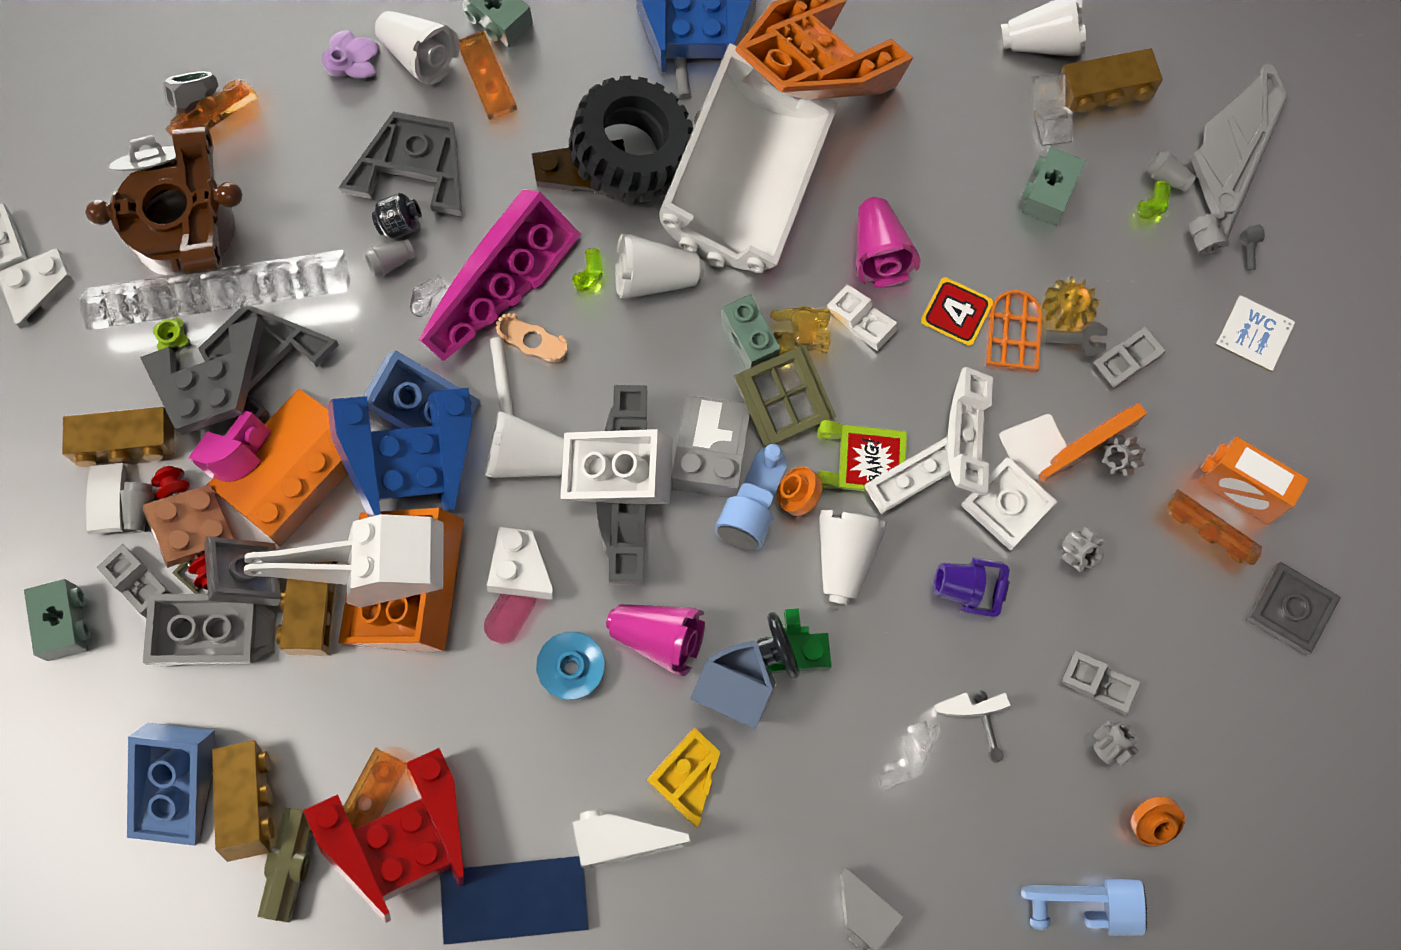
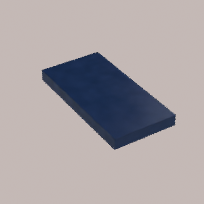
[440,856,589,945]

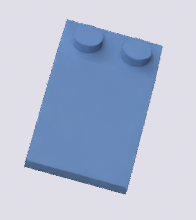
[364,350,480,430]
[127,723,215,846]

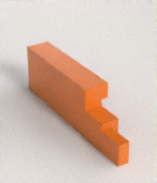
[1038,403,1147,482]

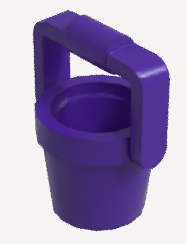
[934,557,1010,617]

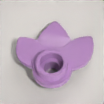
[322,30,379,79]

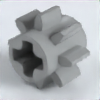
[1102,435,1146,476]
[1062,527,1105,572]
[1093,720,1139,766]

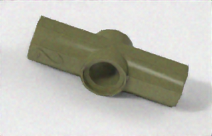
[257,808,312,923]

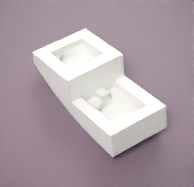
[827,284,898,351]
[86,463,128,535]
[934,692,1011,718]

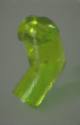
[1137,181,1170,220]
[572,248,603,292]

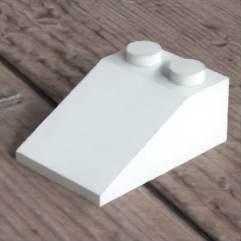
[561,429,673,504]
[573,809,690,869]

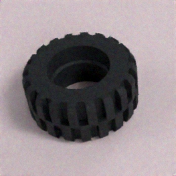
[569,76,693,203]

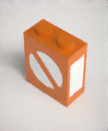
[1198,436,1309,525]

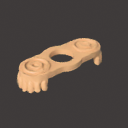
[496,313,568,363]

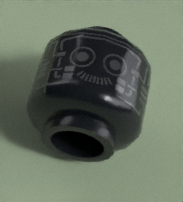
[372,193,422,240]

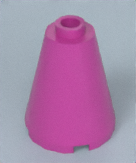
[856,197,921,288]
[606,604,705,676]

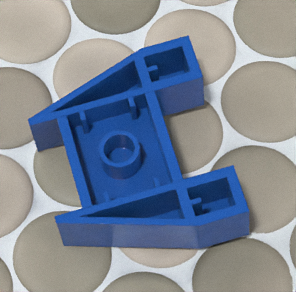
[636,0,756,72]
[327,388,472,517]

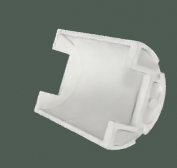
[659,43,838,273]

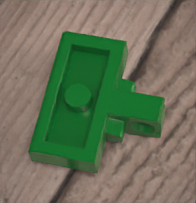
[760,608,832,673]

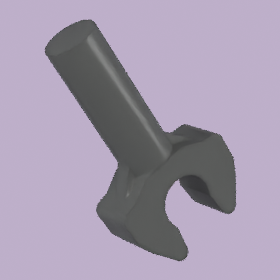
[1045,321,1108,356]

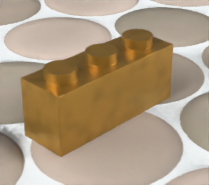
[1056,48,1163,113]
[62,407,175,467]
[276,547,338,656]
[212,740,274,862]

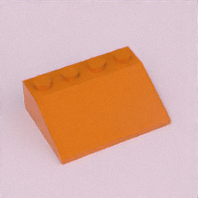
[207,389,348,547]
[338,508,464,652]

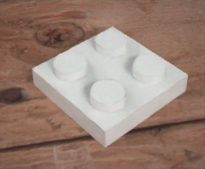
[961,457,1058,551]

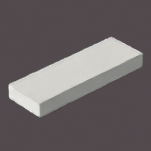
[864,437,951,514]

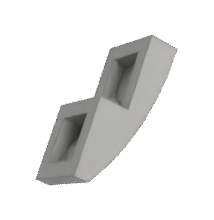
[1093,326,1166,388]
[97,544,171,618]
[1062,651,1141,716]

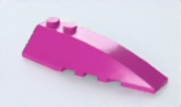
[419,189,581,361]

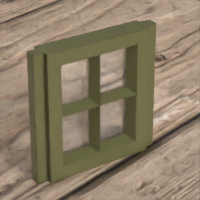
[733,345,836,448]

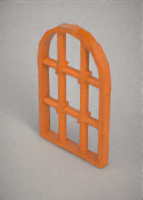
[986,290,1043,372]

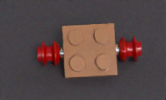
[143,466,234,590]

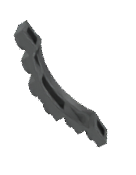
[596,385,648,584]

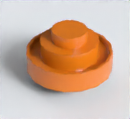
[777,466,823,516]
[1131,796,1185,846]

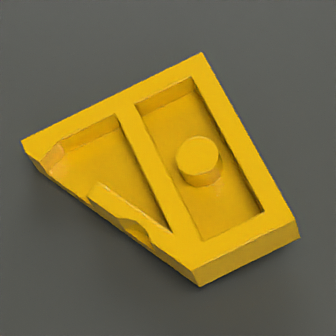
[646,728,720,827]

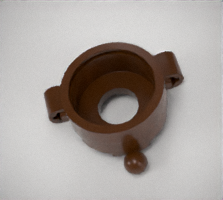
[85,125,243,277]

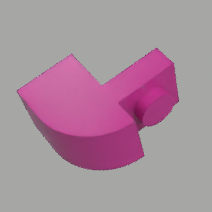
[188,410,272,482]

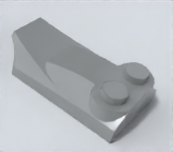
[143,594,276,667]

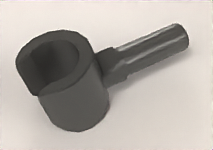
[1240,224,1265,270]

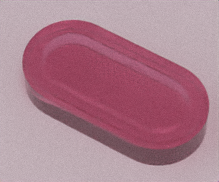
[484,594,537,645]

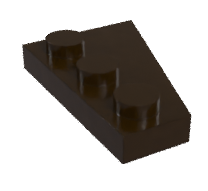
[531,139,626,196]

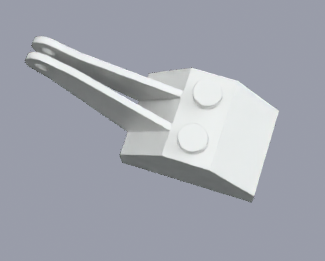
[244,514,444,608]

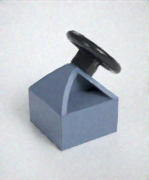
[690,612,799,729]

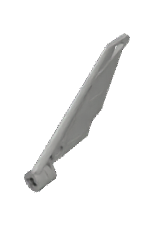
[1188,64,1287,256]

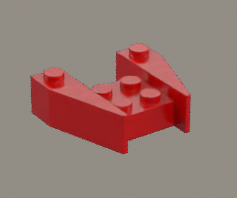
[303,748,464,923]

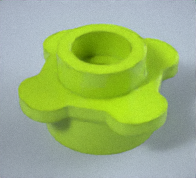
[152,318,189,350]

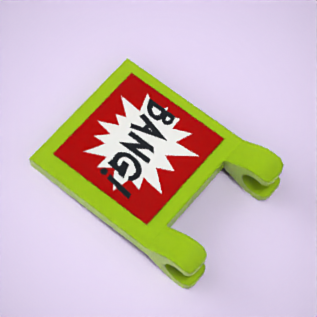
[817,420,907,492]

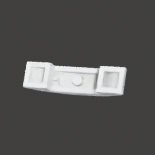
[947,367,993,495]

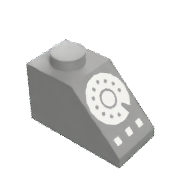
[839,869,904,950]

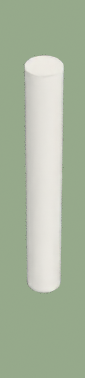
[490,337,514,416]

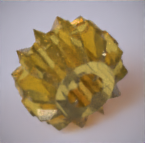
[1042,276,1099,331]

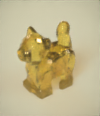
[770,306,830,355]

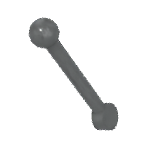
[974,691,1004,763]

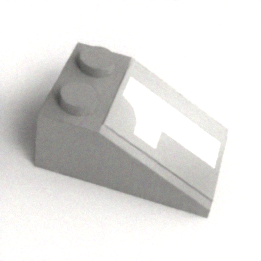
[671,395,750,498]

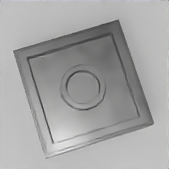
[204,536,281,606]
[1246,562,1341,655]

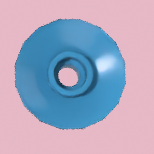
[536,632,605,700]

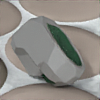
[162,72,219,114]

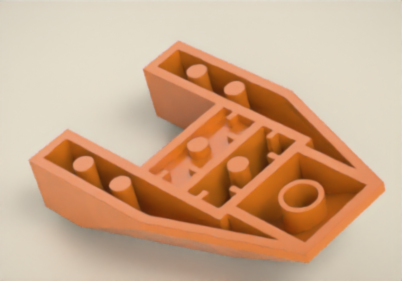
[735,0,913,100]

